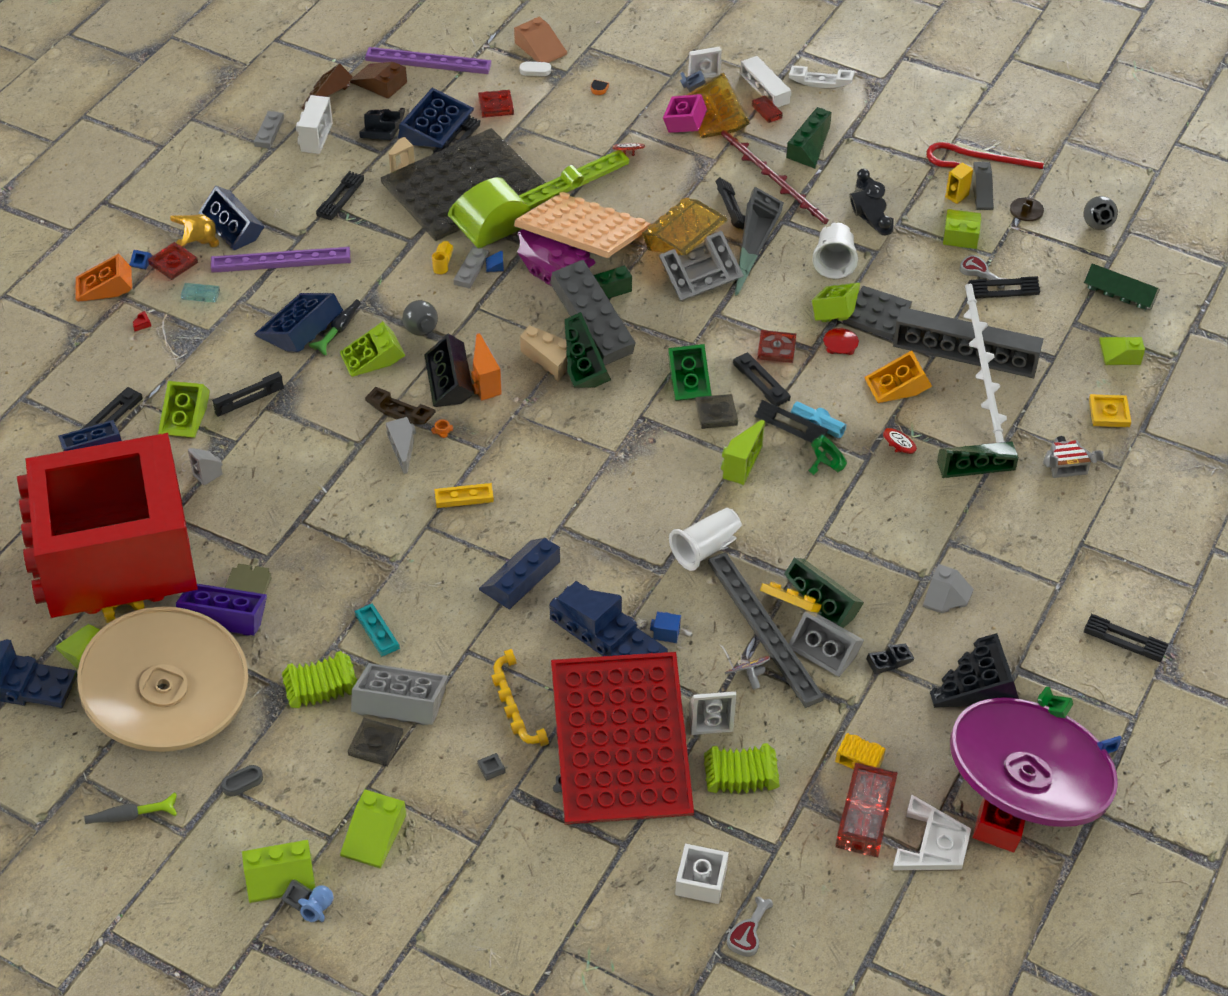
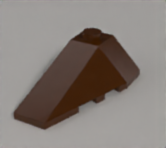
[301,63,353,110]

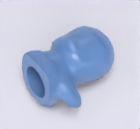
[298,885,334,922]

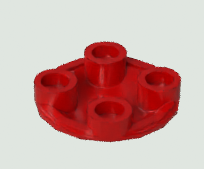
[823,328,859,355]

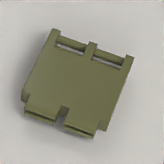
[225,563,272,594]

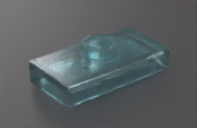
[181,283,220,302]

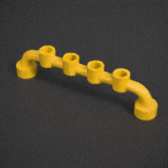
[491,648,549,747]

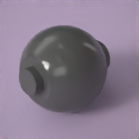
[1083,196,1118,230]
[402,300,438,336]

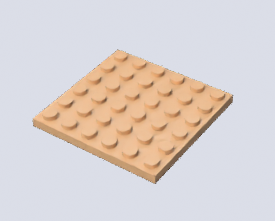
[514,192,651,258]

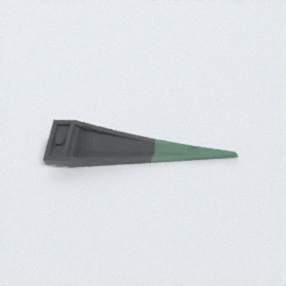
[735,187,784,296]

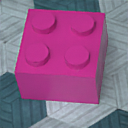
[663,94,707,133]

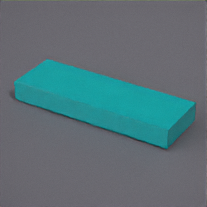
[354,603,400,657]

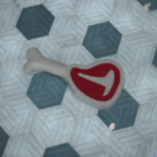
[960,255,1007,289]
[726,896,773,957]

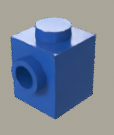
[650,612,681,643]

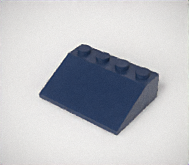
[398,87,474,148]
[254,293,343,352]

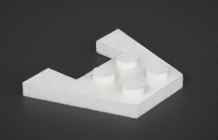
[892,795,971,870]

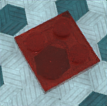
[478,90,514,118]
[148,242,198,280]

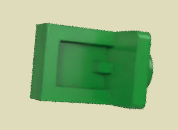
[1038,687,1073,718]

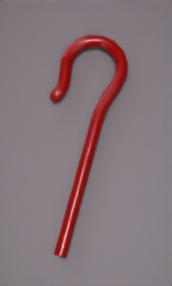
[926,142,1044,169]

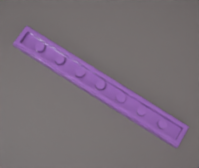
[365,47,491,74]
[211,247,351,273]

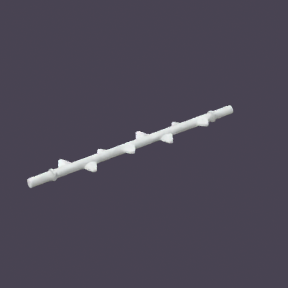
[964,284,1007,443]

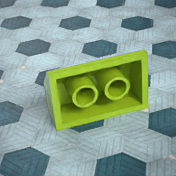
[242,840,315,903]

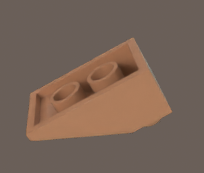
[514,16,567,63]

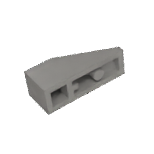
[386,417,416,474]

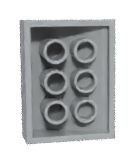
[351,663,448,725]

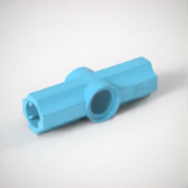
[791,401,847,438]

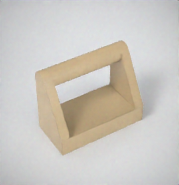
[389,137,415,181]

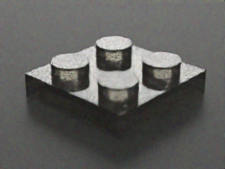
[695,394,738,429]
[348,718,403,766]

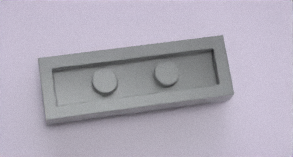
[254,111,284,148]
[454,246,489,289]

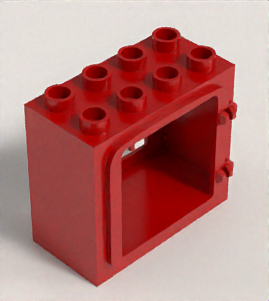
[17,433,198,618]

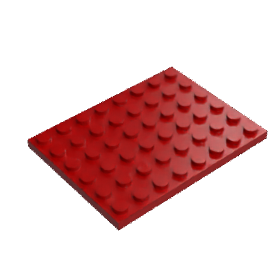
[551,652,694,825]

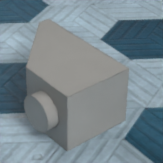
[188,448,223,485]

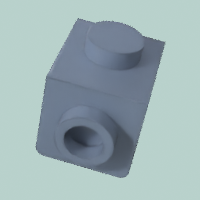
[680,70,707,93]

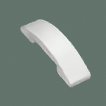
[789,66,854,88]

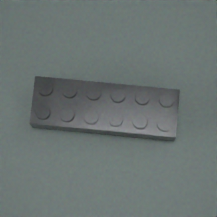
[550,260,636,365]

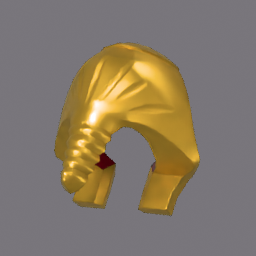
[170,214,219,249]

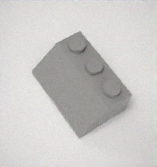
[789,611,864,677]

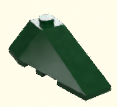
[564,312,611,388]

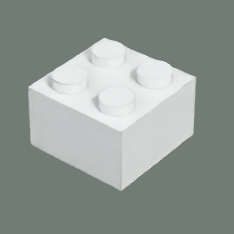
[675,844,729,904]

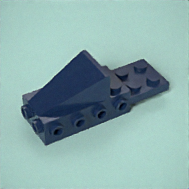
[549,581,668,656]
[0,639,78,708]

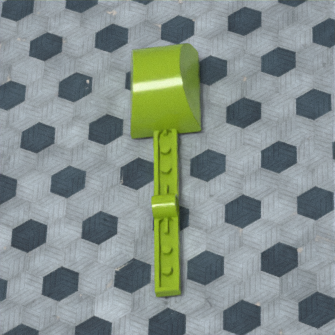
[448,149,630,248]

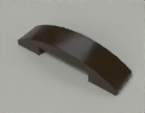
[365,387,436,425]

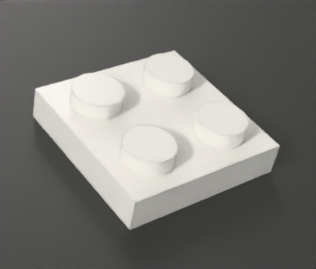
[688,47,722,78]

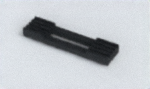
[433,116,481,162]
[316,171,364,221]
[715,177,745,230]
[968,276,1041,298]
[733,352,791,406]
[212,371,284,417]
[82,387,143,429]
[754,400,828,447]
[1084,613,1169,663]

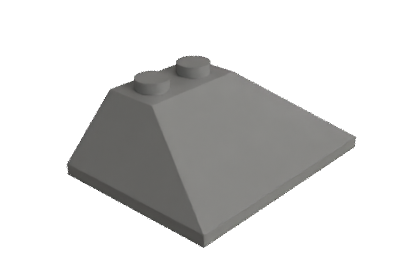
[659,231,744,301]

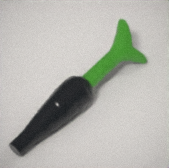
[309,299,361,356]

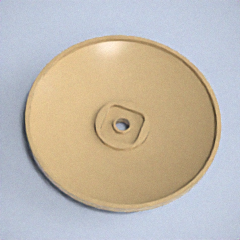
[77,607,248,752]

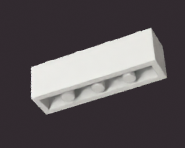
[740,56,791,109]

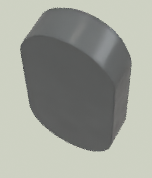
[221,765,263,797]

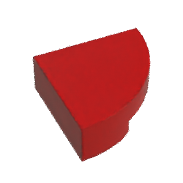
[133,311,151,332]

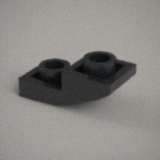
[866,643,915,674]

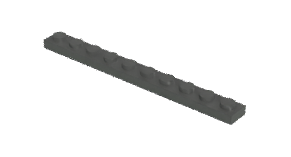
[708,552,824,708]

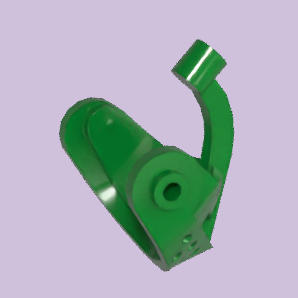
[808,435,847,475]

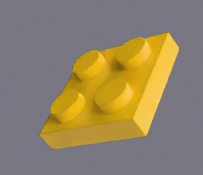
[1089,394,1131,427]

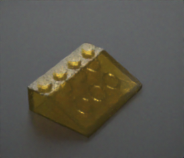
[687,72,751,138]
[642,198,728,256]

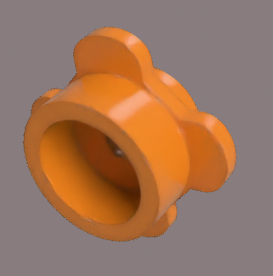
[431,419,453,438]

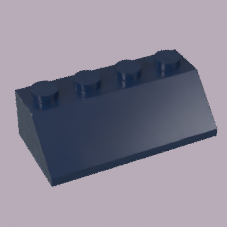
[198,186,265,250]
[479,537,560,610]

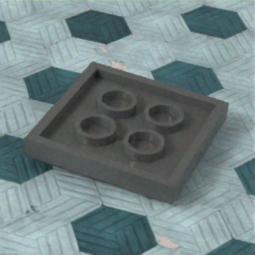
[843,286,912,340]

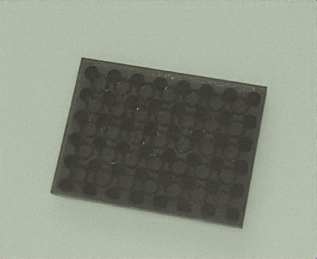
[381,128,546,241]

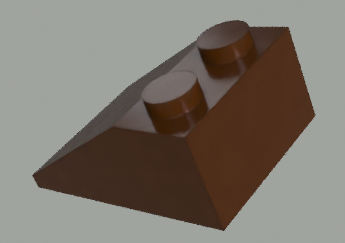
[350,62,407,99]

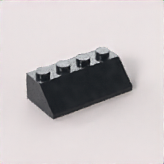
[424,333,474,407]

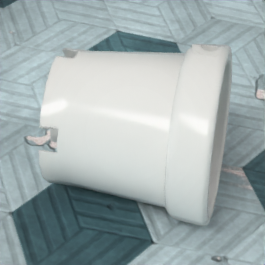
[812,223,858,279]

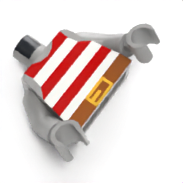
[1043,436,1104,478]

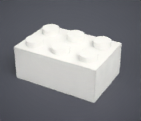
[296,95,333,154]

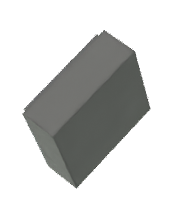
[477,753,506,781]
[281,880,312,911]

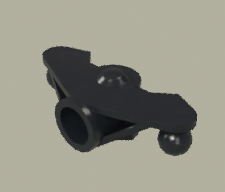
[849,168,894,236]

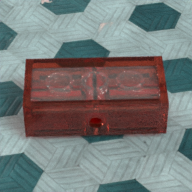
[835,763,898,858]

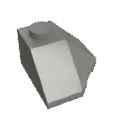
[923,564,974,613]

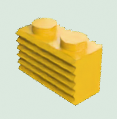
[945,163,973,204]
[835,733,886,776]

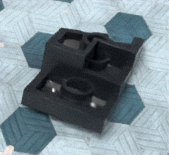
[359,108,405,140]

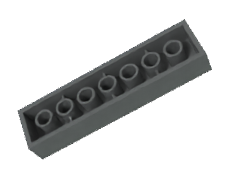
[893,307,1044,379]

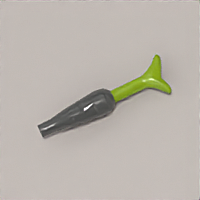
[84,792,177,824]

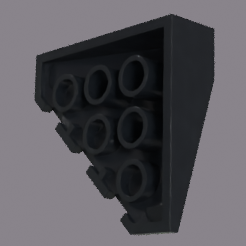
[930,633,1019,708]

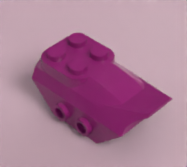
[517,229,596,286]

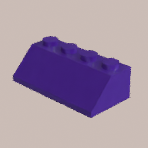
[176,584,267,636]

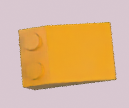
[864,350,932,403]

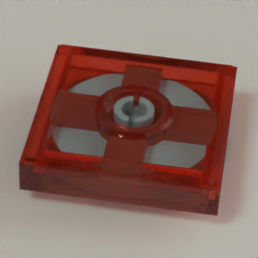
[757,330,797,363]

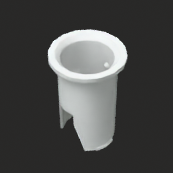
[669,508,742,571]

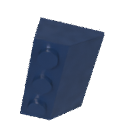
[58,420,122,451]

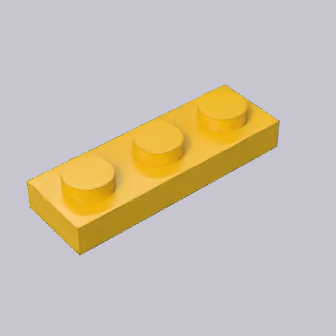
[434,483,494,508]
[760,581,822,612]

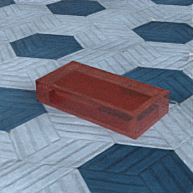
[752,96,783,123]

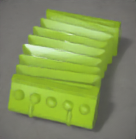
[282,651,357,708]
[704,743,780,794]

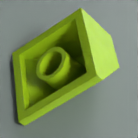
[1099,337,1145,365]

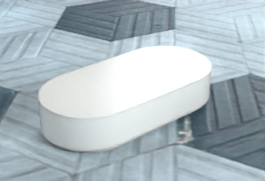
[520,62,551,76]

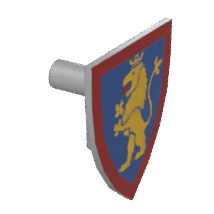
[725,656,770,689]

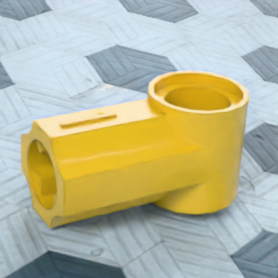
[432,241,454,274]

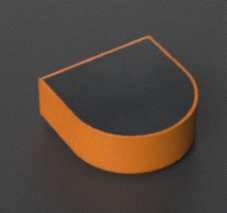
[591,79,609,95]

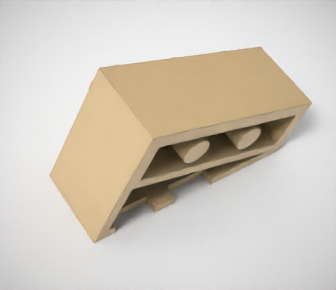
[520,325,568,381]

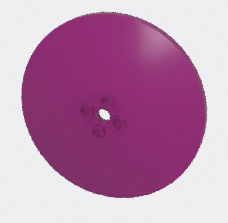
[950,698,1118,827]

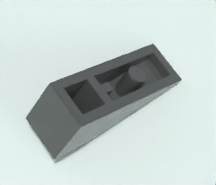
[972,161,994,210]

